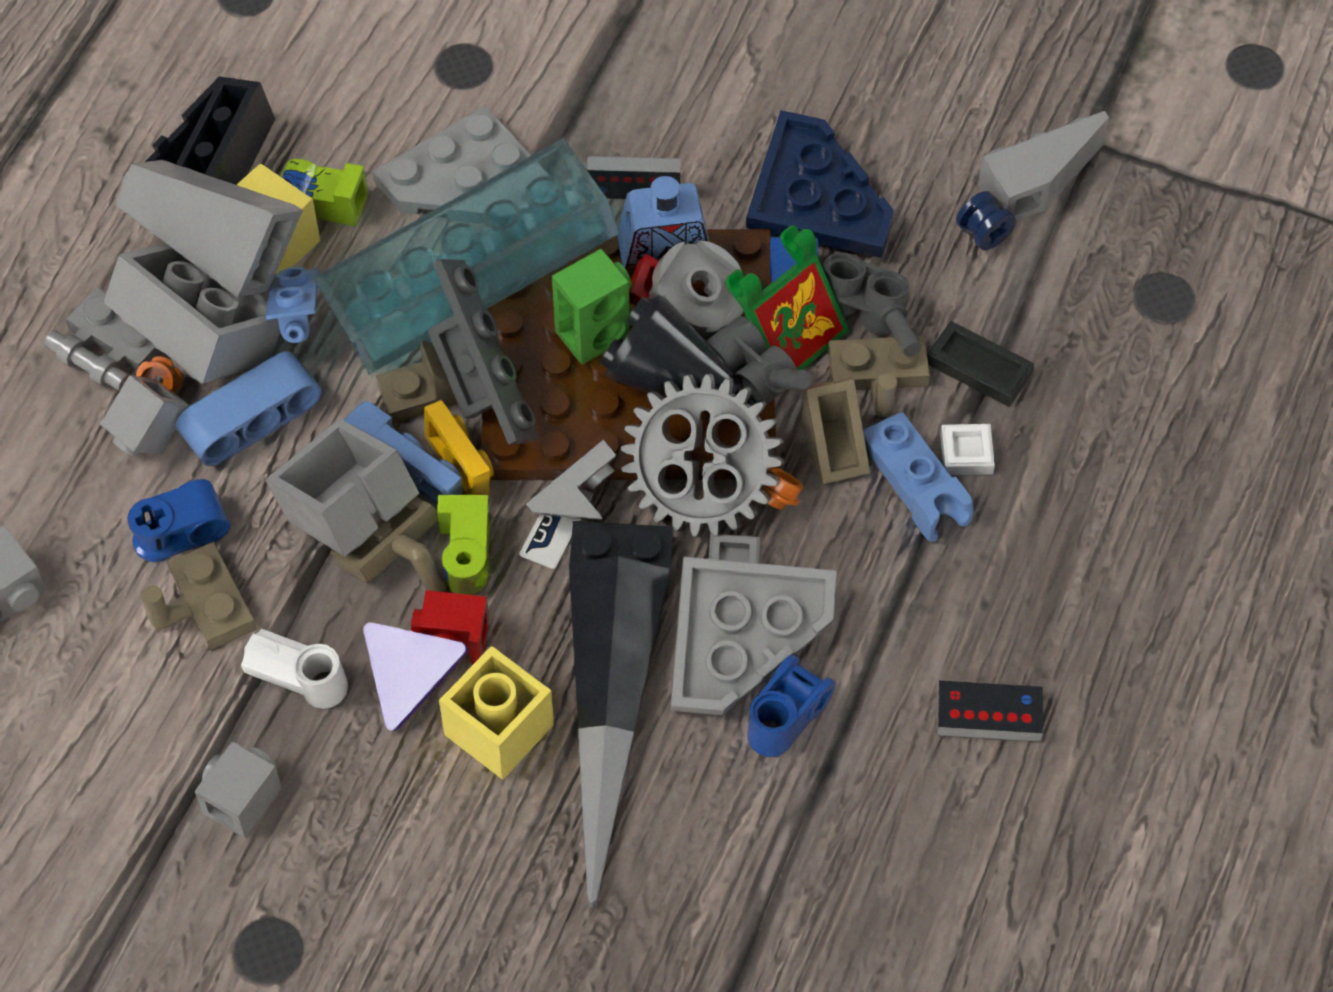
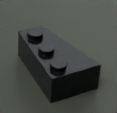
[123,76,275,185]

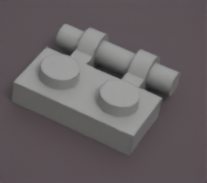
[44,287,163,391]

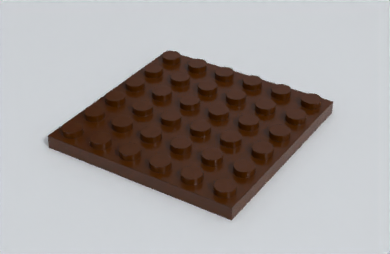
[481,229,777,480]

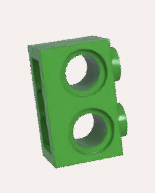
[552,249,632,365]

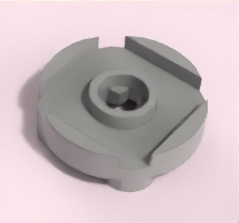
[649,240,743,340]

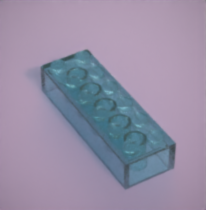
[313,137,619,375]

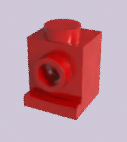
[411,590,489,665]

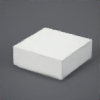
[940,424,995,475]

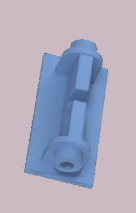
[266,267,319,343]

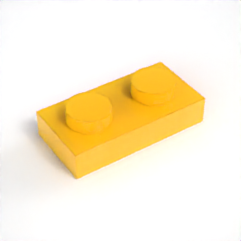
[424,400,494,498]

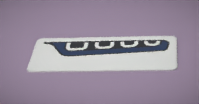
[519,488,593,569]

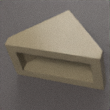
[801,377,870,484]

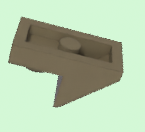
[376,341,458,424]

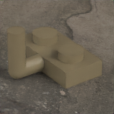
[828,336,930,418]
[331,497,447,592]
[141,542,256,650]

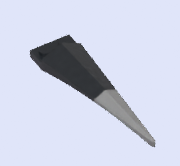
[569,521,673,908]

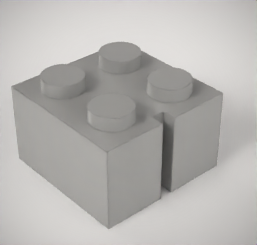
[265,418,420,556]

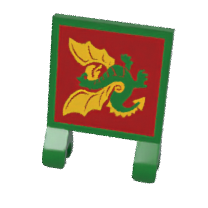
[725,225,849,370]

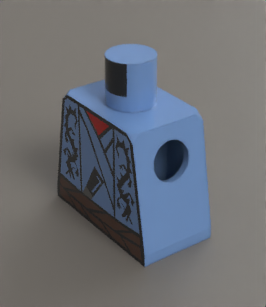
[617,176,710,275]

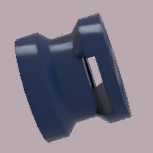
[956,191,1016,250]

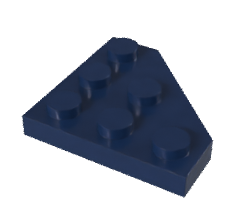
[746,110,894,258]

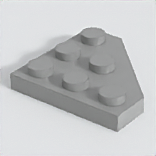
[372,105,566,226]
[670,557,837,715]

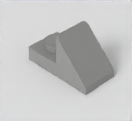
[526,440,616,521]

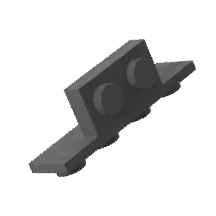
[427,259,539,445]

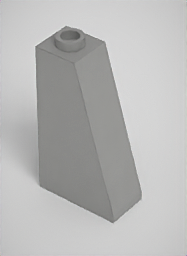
[115,160,303,298]

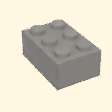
[103,243,280,384]

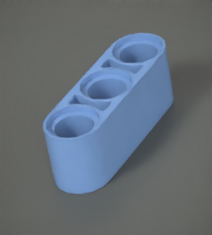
[176,352,322,466]

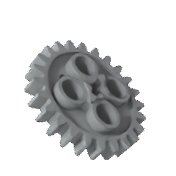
[621,374,784,537]

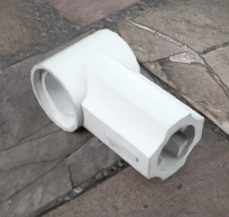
[241,629,348,709]

